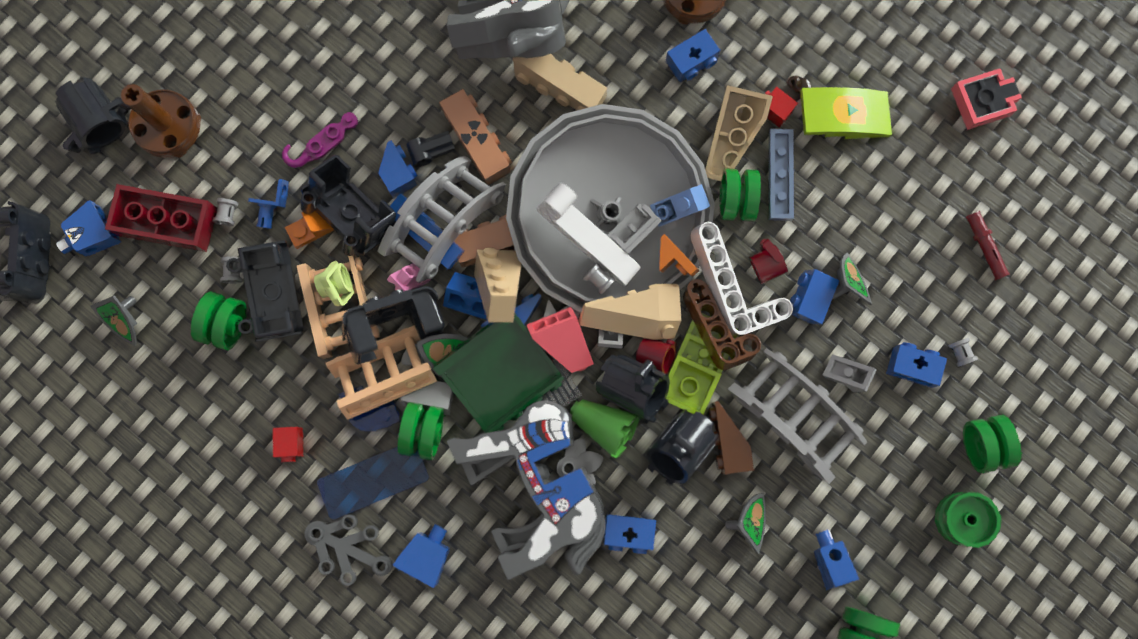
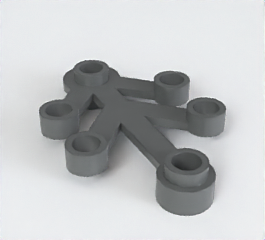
[305,515,393,586]

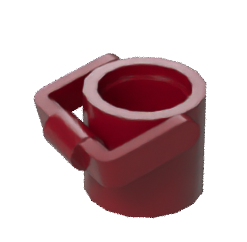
[749,239,788,284]
[636,338,677,375]

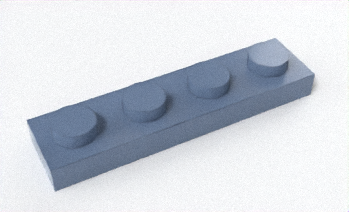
[769,129,794,221]

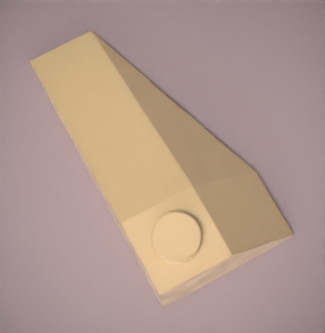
[705,85,773,181]
[578,284,681,340]

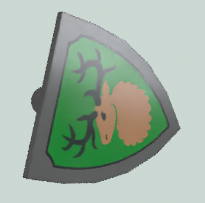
[832,252,872,305]
[90,295,138,346]
[417,333,468,377]
[725,493,766,554]

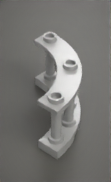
[378,155,506,283]
[728,348,867,484]

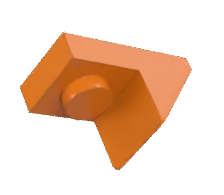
[285,211,334,249]
[659,234,700,277]

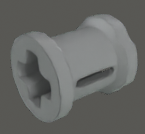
[212,198,238,226]
[220,257,242,284]
[583,262,615,294]
[948,337,978,367]

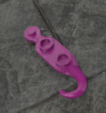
[282,112,358,168]

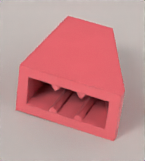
[527,307,594,373]

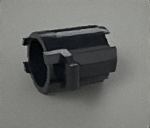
[55,77,131,154]
[596,355,670,424]
[647,409,718,486]

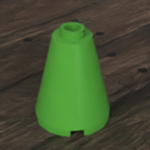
[570,399,639,459]

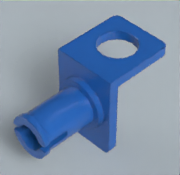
[248,179,289,229]

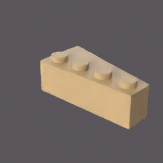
[513,54,607,111]
[474,248,522,322]

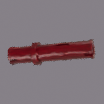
[965,211,1010,280]

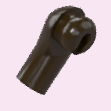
[788,76,812,93]

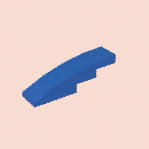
[390,193,465,269]

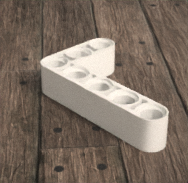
[536,183,641,286]
[690,222,793,336]

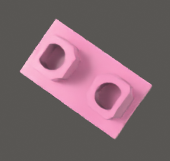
[387,263,431,291]

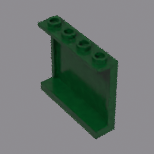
[433,313,564,433]

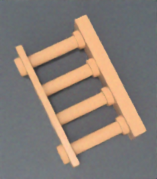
[297,255,380,359]
[326,325,437,420]

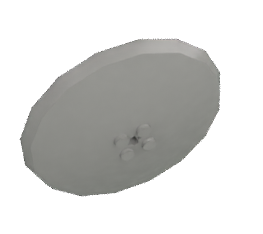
[506,104,715,313]

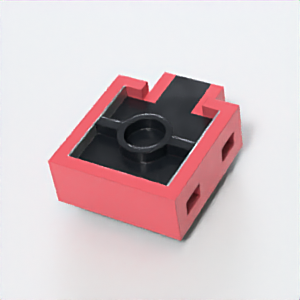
[951,69,1022,130]

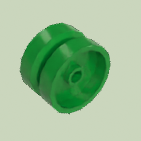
[719,168,761,222]
[191,291,247,351]
[398,402,444,461]
[963,415,1022,473]
[935,492,1001,548]
[837,606,901,639]

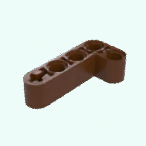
[683,279,761,370]

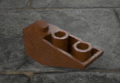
[709,401,754,474]

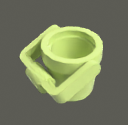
[314,261,355,306]

